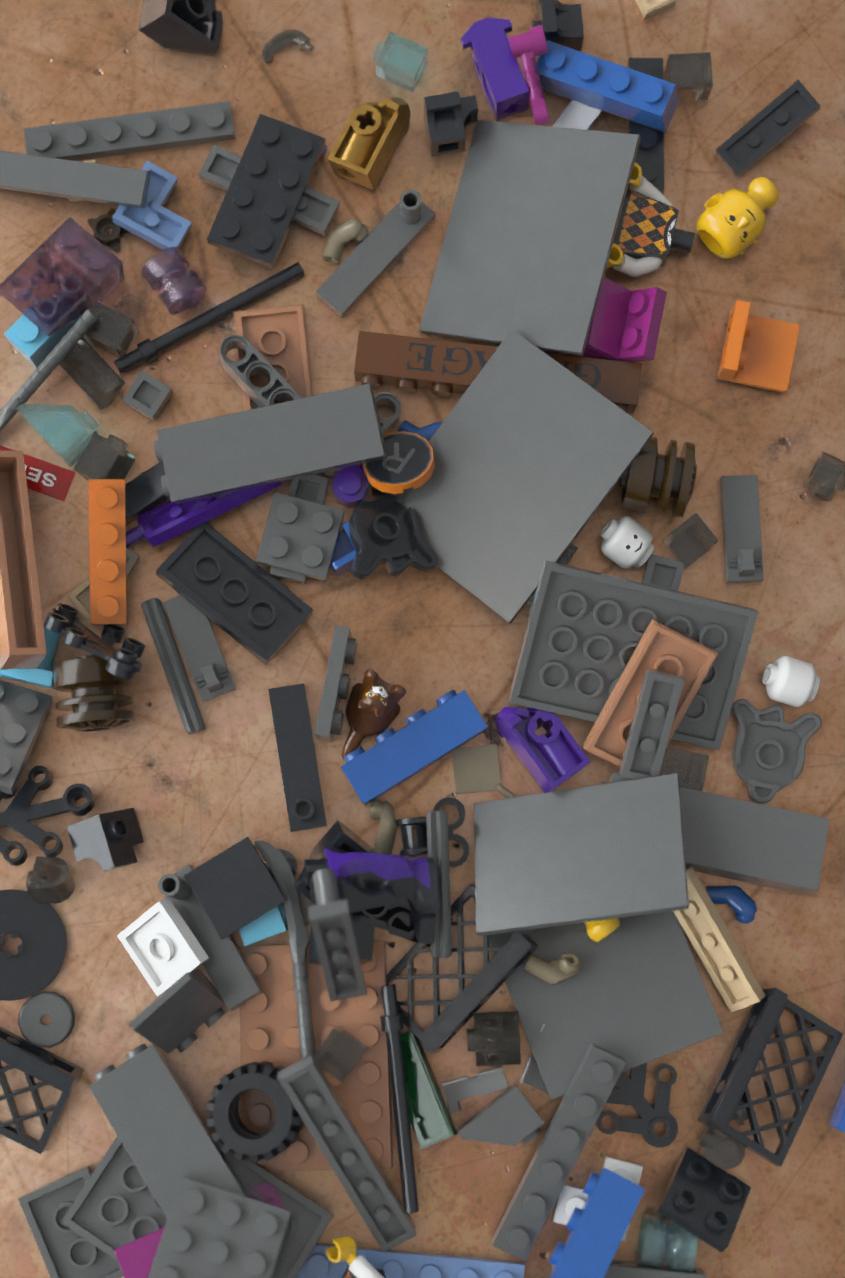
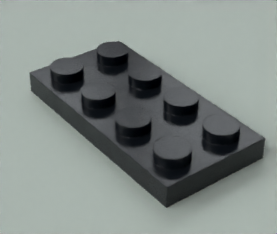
[207,114,326,269]
[156,522,313,665]

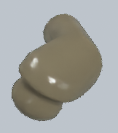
[322,219,368,263]
[369,800,397,854]
[523,953,580,985]

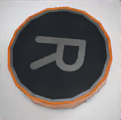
[363,431,435,494]

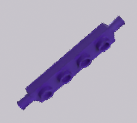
[126,481,282,548]

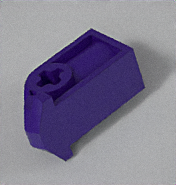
[461,17,529,121]
[495,707,591,793]

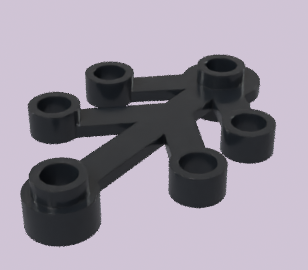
[44,603,145,679]
[0,766,95,866]
[596,1063,678,1148]

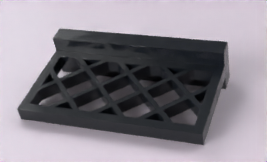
[387,884,539,1055]
[697,988,843,1167]
[0,1027,84,1154]

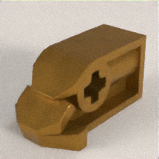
[327,97,411,190]

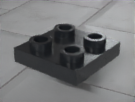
[657,1147,751,1253]

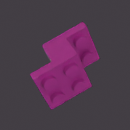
[540,277,667,362]

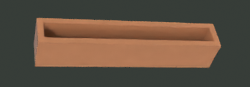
[0,450,47,670]

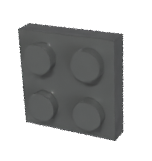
[256,492,345,581]

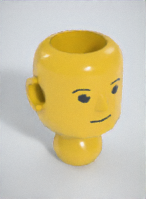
[696,177,779,259]

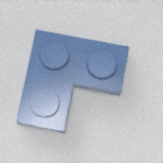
[113,161,192,256]

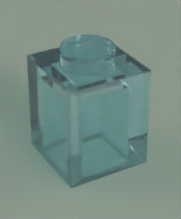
[372,32,428,92]

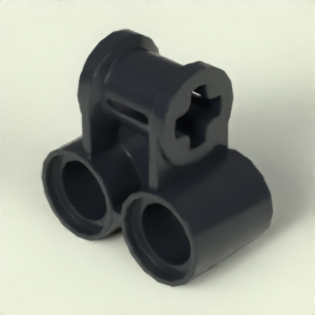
[396,797,470,868]

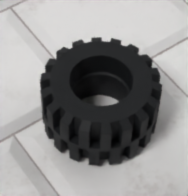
[207,1061,305,1162]

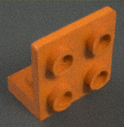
[717,300,800,393]

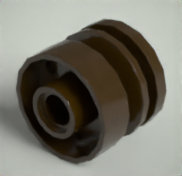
[619,436,697,518]
[52,655,135,732]

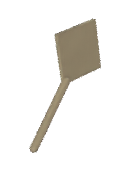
[452,744,516,798]

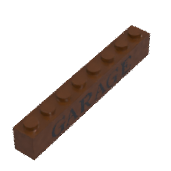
[354,331,642,414]

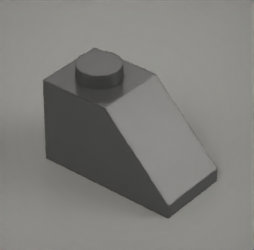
[457,1083,544,1146]

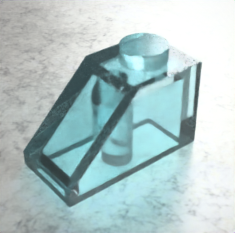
[16,404,101,467]

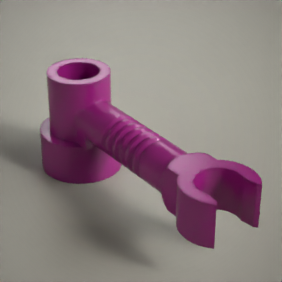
[508,25,550,125]

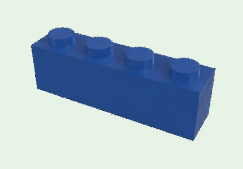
[536,40,680,133]
[341,690,488,806]
[541,1167,645,1278]

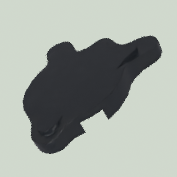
[349,484,437,580]

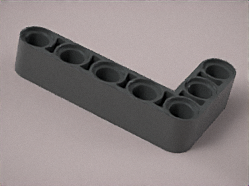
[220,335,402,478]

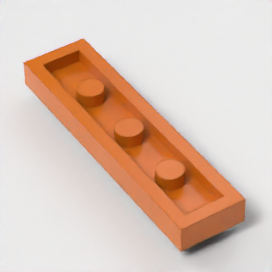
[88,479,127,624]

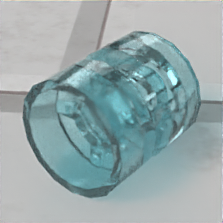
[637,1214,698,1272]

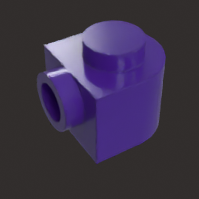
[333,464,370,508]

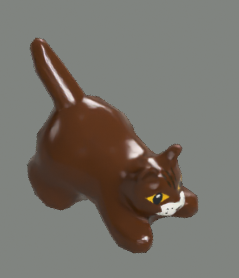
[341,669,406,759]

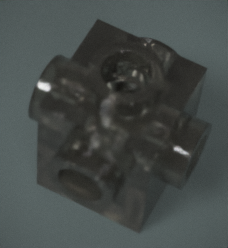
[467,1011,521,1066]

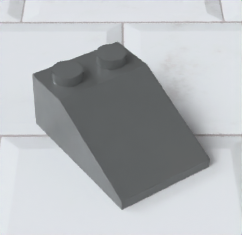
[128,968,225,1054]

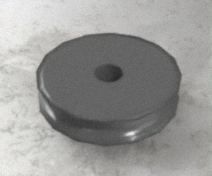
[18,992,75,1048]

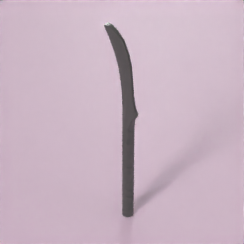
[0,309,98,431]
[254,841,316,1061]

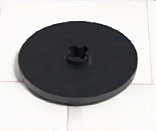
[0,889,67,1001]

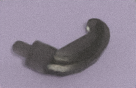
[262,29,314,63]

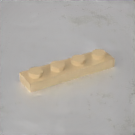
[673,867,766,1013]

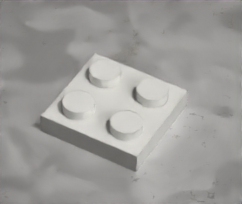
[117,897,209,997]

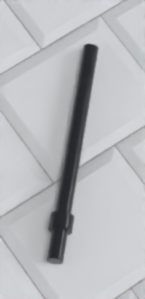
[113,262,305,373]
[380,984,419,1213]

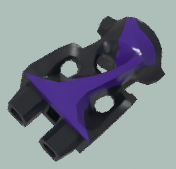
[304,845,440,944]

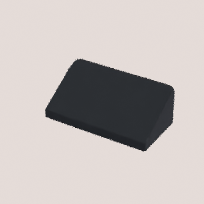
[125,461,170,526]

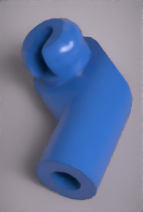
[706,886,757,924]

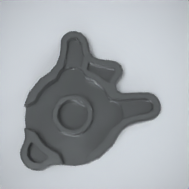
[731,699,822,803]

